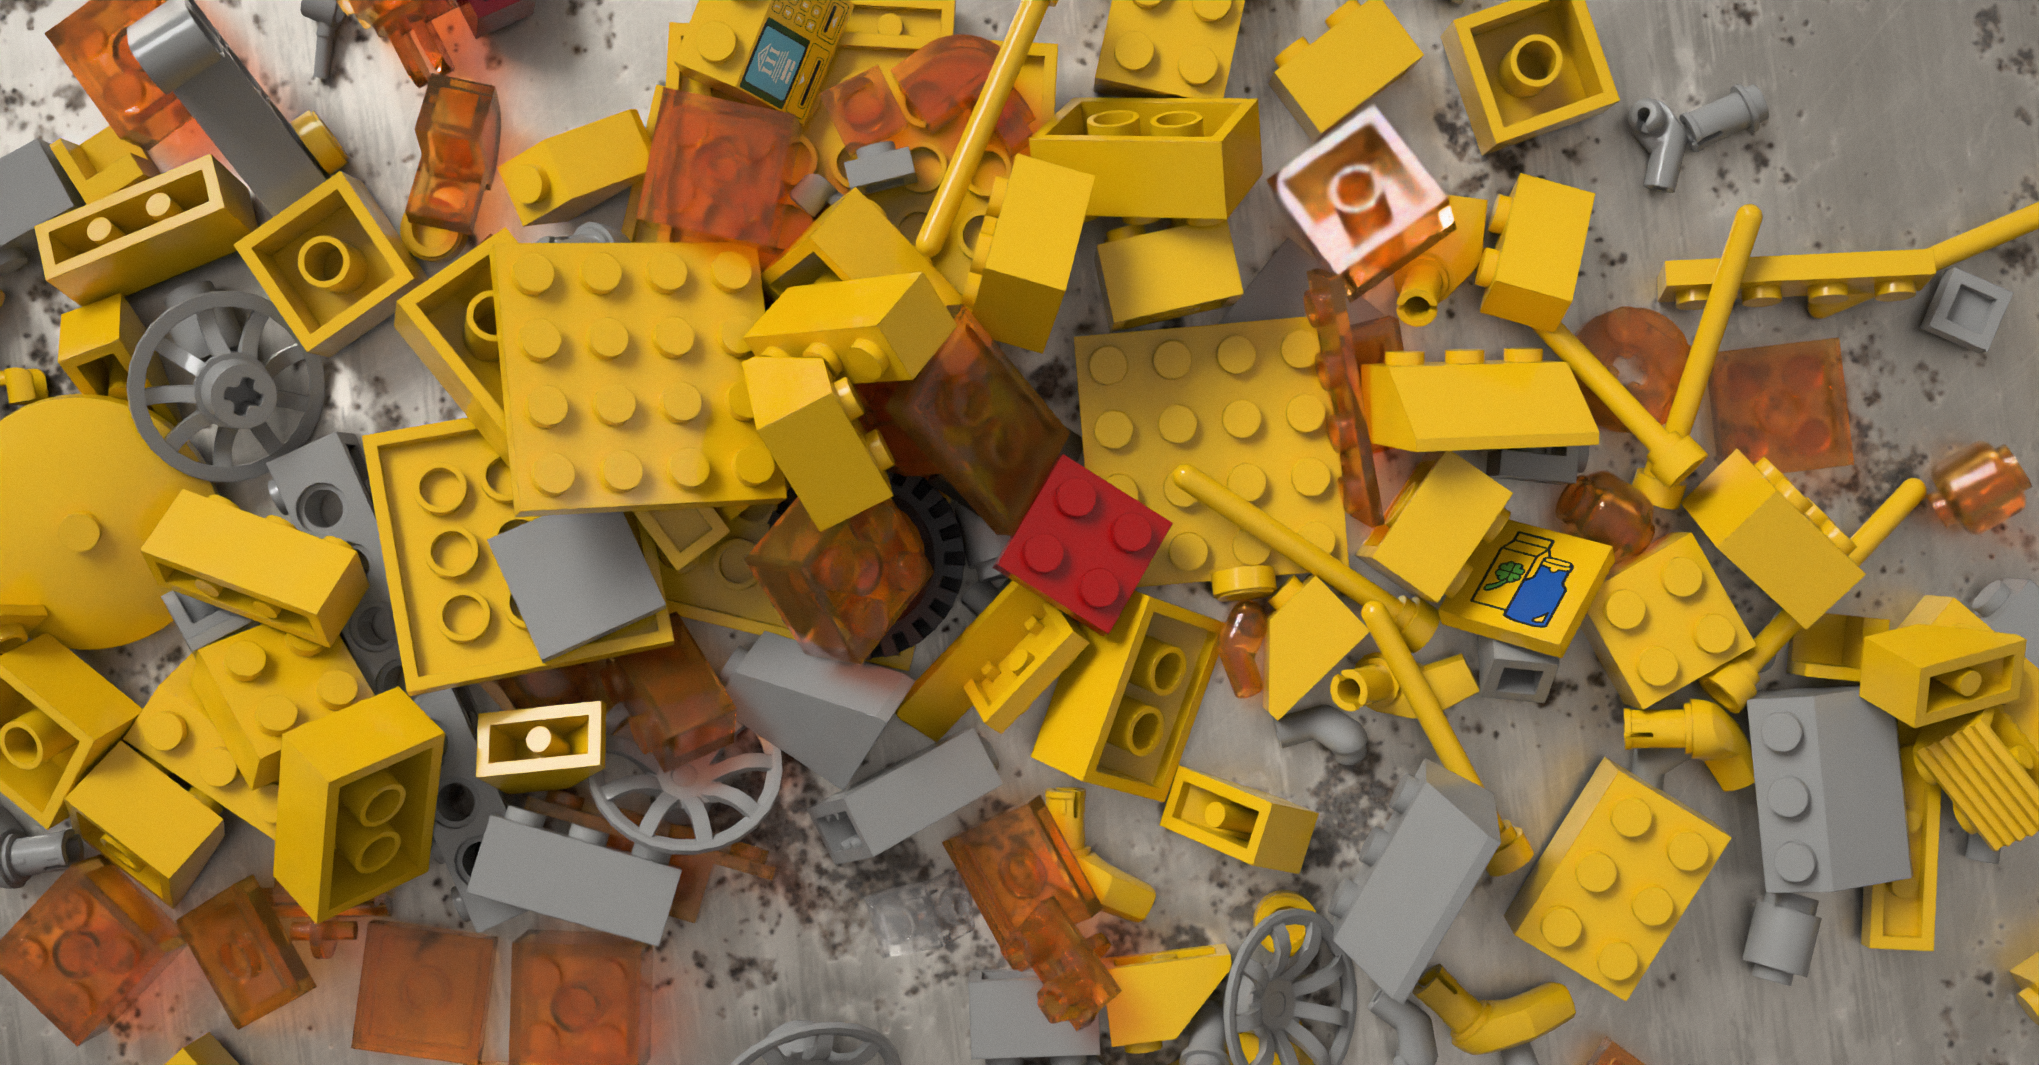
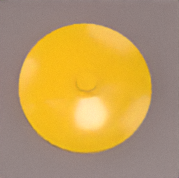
[0,394,219,650]

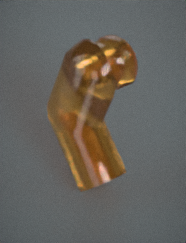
[1216,600,1268,698]

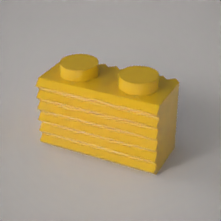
[1912,704,2039,852]

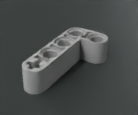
[127,0,331,217]

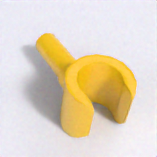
[0,367,49,405]

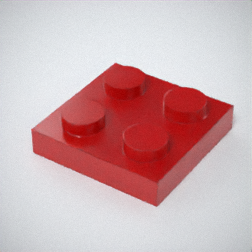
[992,454,1173,636]

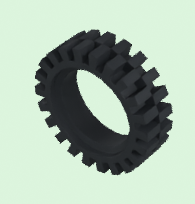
[761,463,965,660]

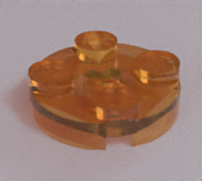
[1572,306,1691,434]

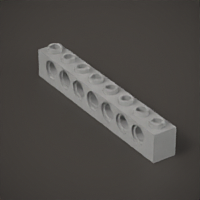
[266,431,529,934]

